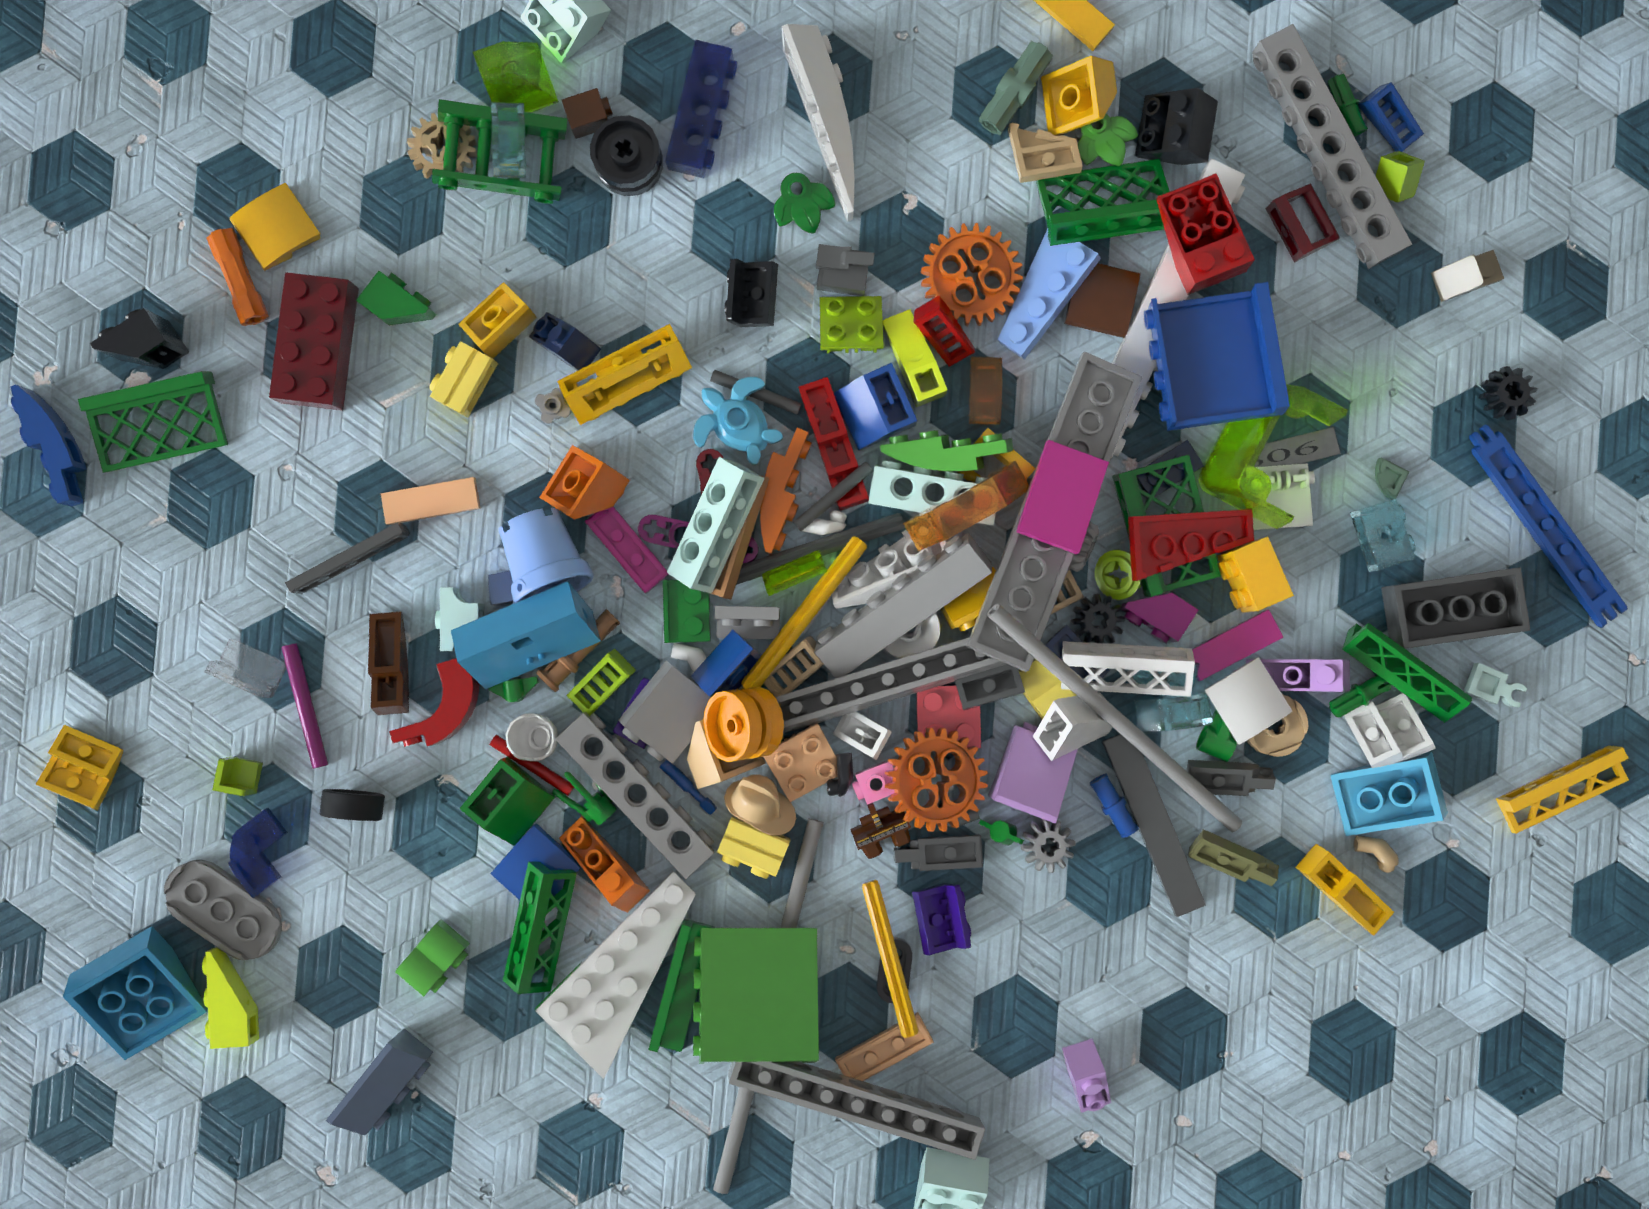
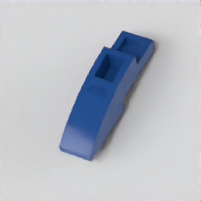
[10,385,87,507]

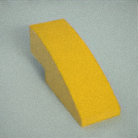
[1296,844,1394,936]

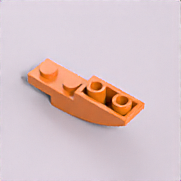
[760,427,812,555]

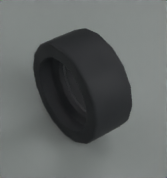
[319,789,385,821]

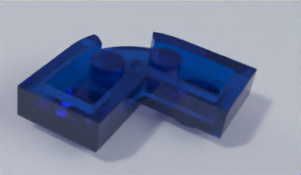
[228,808,288,898]

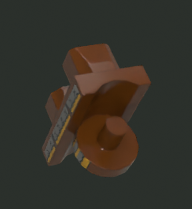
[850,803,911,859]

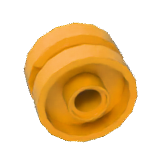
[703,687,784,762]

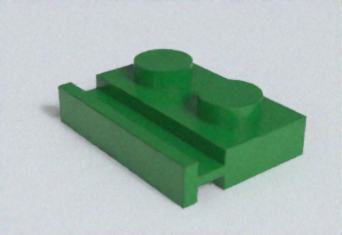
[663,580,711,643]

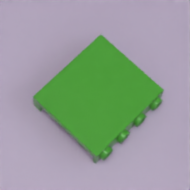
[693,928,819,1064]

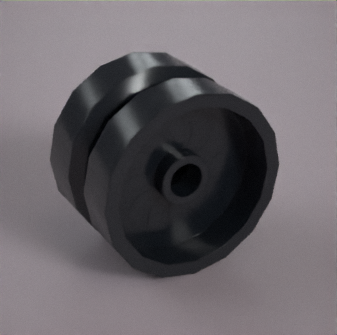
[590,115,663,196]

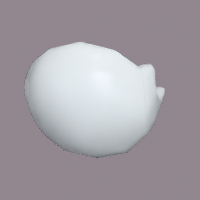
[506,714,558,761]

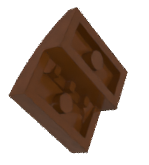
[1064,263,1141,338]

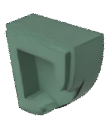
[1375,457,1410,500]

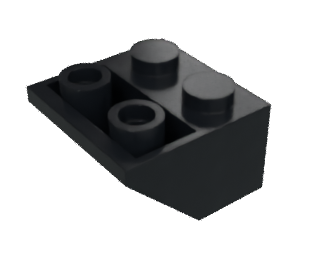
[1135,88,1218,165]
[90,308,189,369]

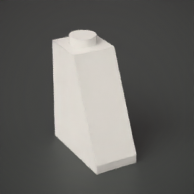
[1033,692,1112,761]

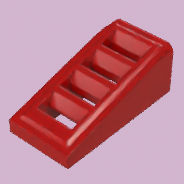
[913,296,975,367]

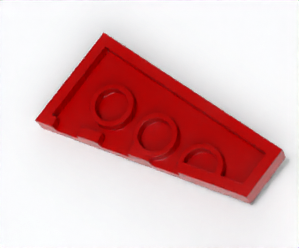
[1128,509,1254,581]

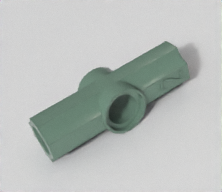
[979,41,1053,135]

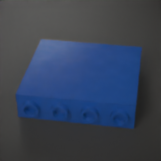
[1144,282,1290,431]

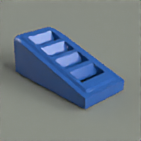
[1358,82,1424,152]

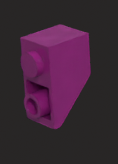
[1121,593,1199,644]

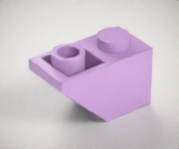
[1062,1039,1111,1113]

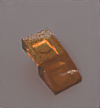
[969,357,1002,425]

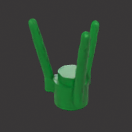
[552,771,617,826]

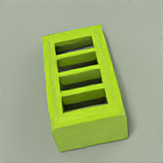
[566,649,636,716]

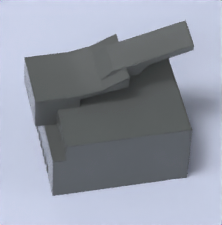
[816,244,875,296]

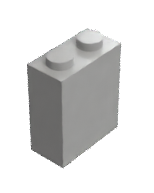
[618,661,711,764]

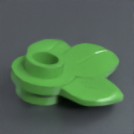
[1078,114,1138,166]

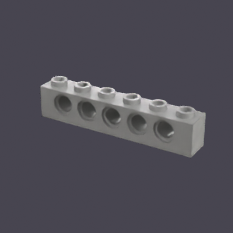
[555,712,714,879]

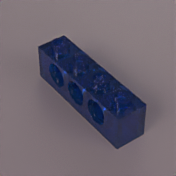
[665,40,738,178]

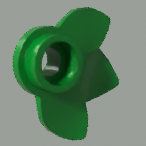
[774,172,835,234]

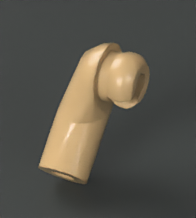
[1354,836,1399,873]

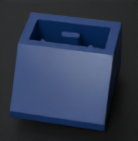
[834,363,918,451]

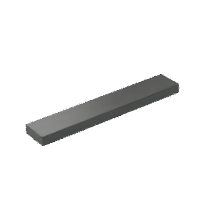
[1102,734,1206,917]

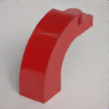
[389,658,479,747]

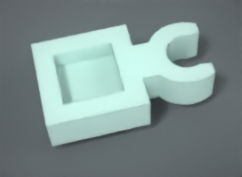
[1464,663,1527,707]

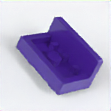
[912,883,971,955]

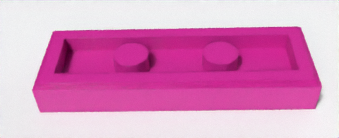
[585,507,669,594]
[1192,610,1283,681]

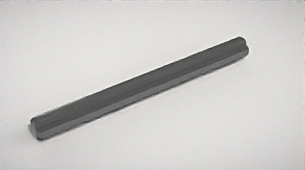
[736,513,905,585]

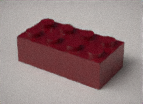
[269,272,359,411]

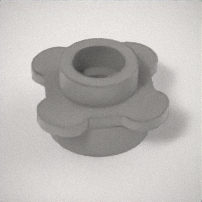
[535,388,571,424]

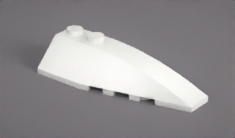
[782,24,855,222]

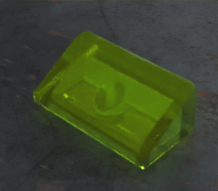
[761,550,827,596]

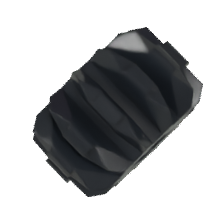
[1478,366,1538,420]
[1070,594,1126,644]

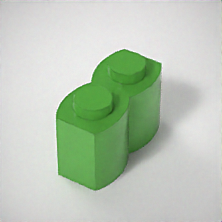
[395,919,470,996]

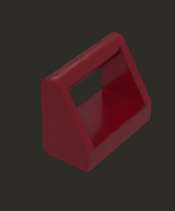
[1265,183,1340,263]

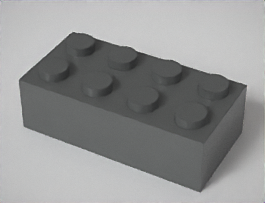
[1381,567,1531,649]

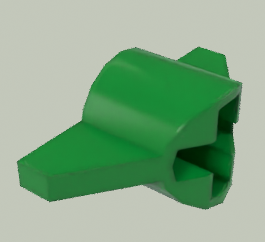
[488,676,539,702]
[978,819,1024,846]

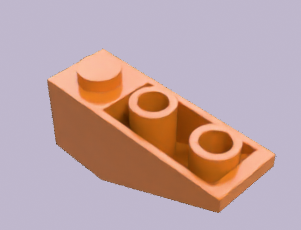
[559,816,650,913]

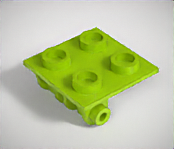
[820,296,884,353]

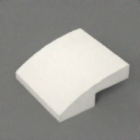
[1204,657,1293,745]
[1344,693,1436,768]

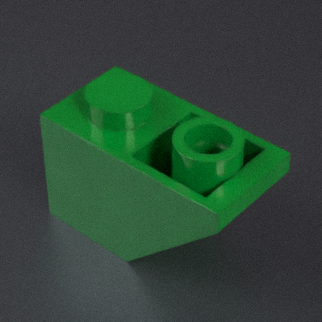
[356,271,436,326]

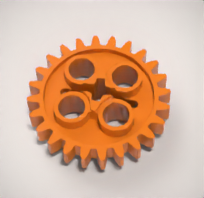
[921,223,1023,327]
[885,728,988,832]

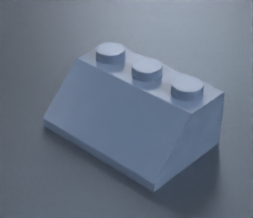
[326,1029,433,1136]

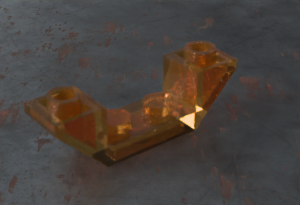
[903,461,1029,551]

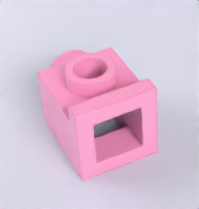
[852,760,895,805]

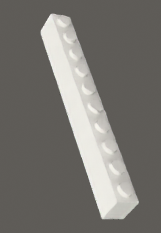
[1111,158,1245,458]

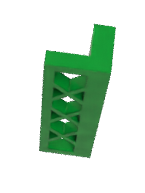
[1342,623,1472,723]
[503,862,577,994]
[648,919,715,1052]

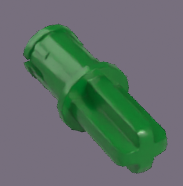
[1327,74,1368,137]
[1329,674,1391,717]

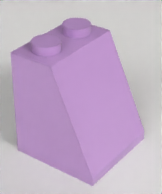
[988,722,1078,824]

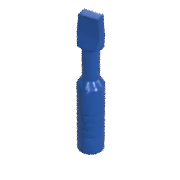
[659,759,717,815]

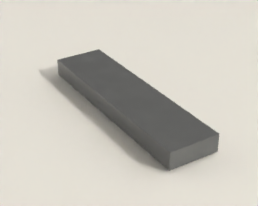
[285,522,410,594]

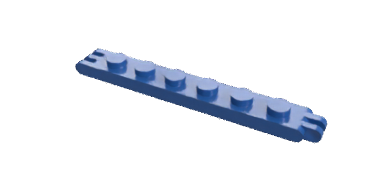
[1469,424,1628,628]

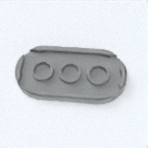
[164,860,282,960]

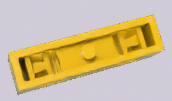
[557,324,692,425]

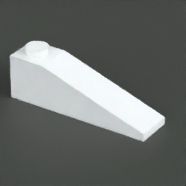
[832,516,950,609]

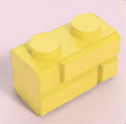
[430,341,498,418]
[717,815,791,879]

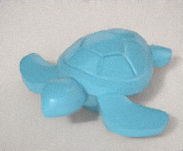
[693,377,783,465]

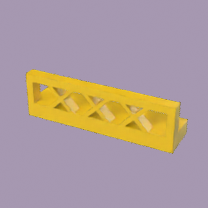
[1496,746,1629,834]

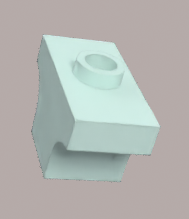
[435,587,485,651]

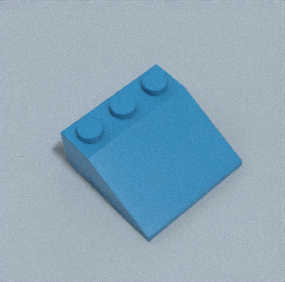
[63,926,208,1060]

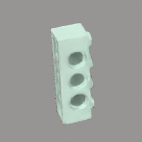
[667,457,765,593]
[868,460,1000,526]

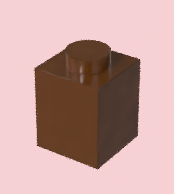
[562,88,613,139]

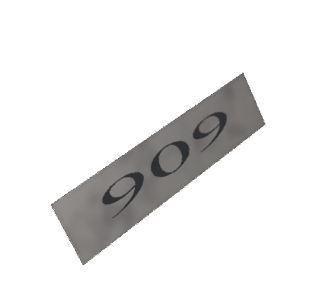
[1216,427,1341,483]

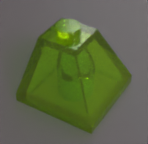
[473,41,559,113]

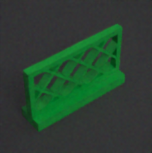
[1036,159,1170,246]
[78,371,228,473]
[1112,455,1221,597]

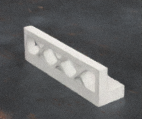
[1061,641,1195,697]

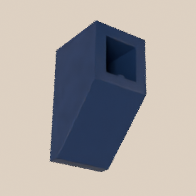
[529,312,601,371]

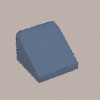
[488,571,513,606]

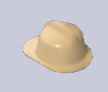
[724,775,796,836]

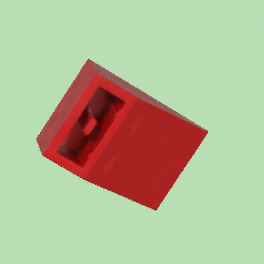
[1156,174,1255,295]

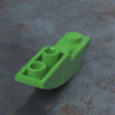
[880,430,1014,471]

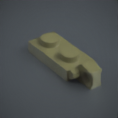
[1188,829,1279,887]

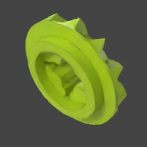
[1094,549,1141,600]

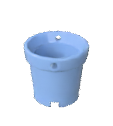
[499,508,594,603]

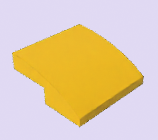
[230,183,320,271]
[36,725,124,811]

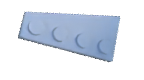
[998,229,1101,360]

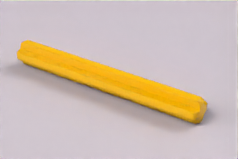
[862,880,918,1038]

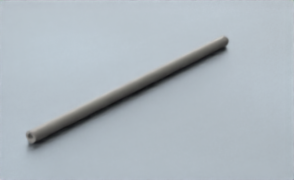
[713,818,824,1194]

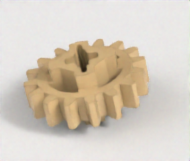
[407,113,477,179]

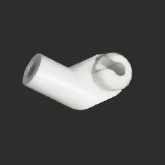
[802,511,847,535]
[671,643,707,674]

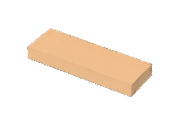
[380,477,481,525]
[835,1012,934,1081]

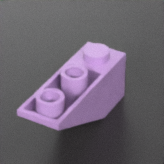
[1246,659,1350,692]

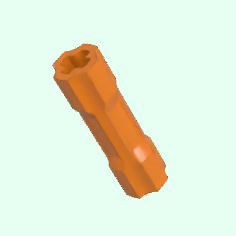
[206,228,269,326]

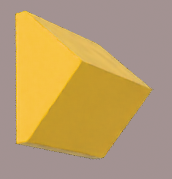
[458,282,537,359]

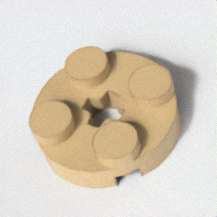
[1247,694,1308,757]

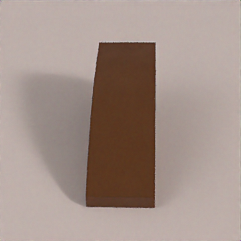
[368,612,409,715]

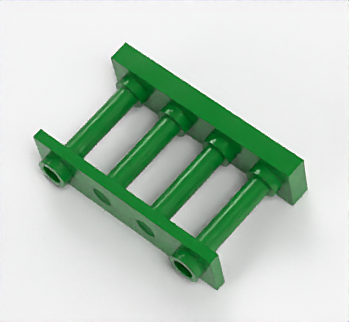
[432,99,568,204]

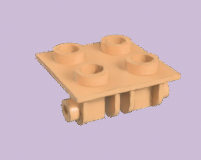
[763,723,838,802]

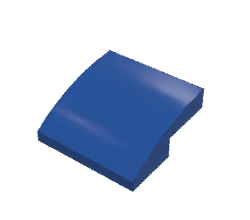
[490,823,581,900]

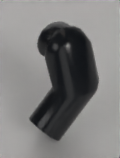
[827,753,853,797]

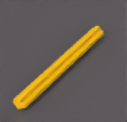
[741,536,867,688]

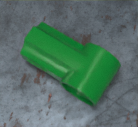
[1196,709,1237,762]

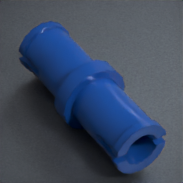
[1090,773,1139,838]

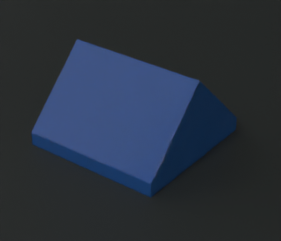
[691,629,762,697]

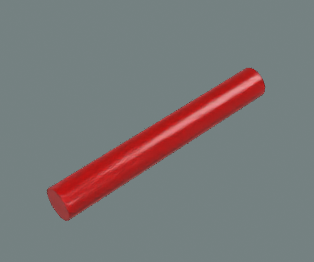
[489,734,574,796]

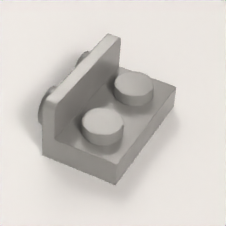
[715,606,780,640]

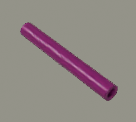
[281,643,328,769]

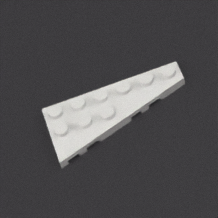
[536,871,696,1079]

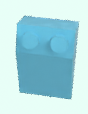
[1330,751,1448,836]

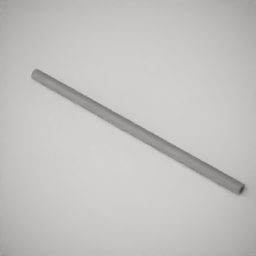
[987,604,1242,832]

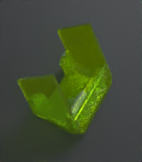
[1199,384,1348,529]

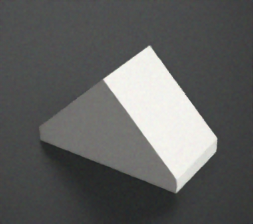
[833,712,892,760]

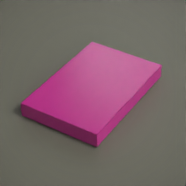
[1016,440,1109,554]

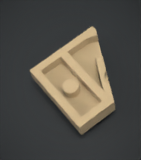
[1008,123,1083,183]

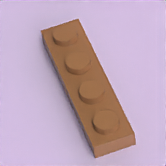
[711,475,769,600]

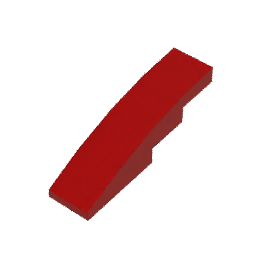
[798,377,869,511]

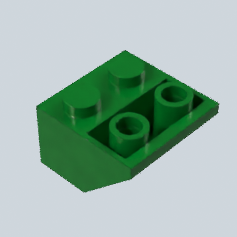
[459,757,556,846]

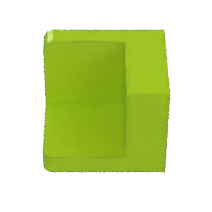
[1376,151,1425,203]
[212,757,263,796]

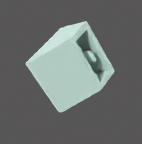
[520,0,611,63]
[914,1147,990,1209]

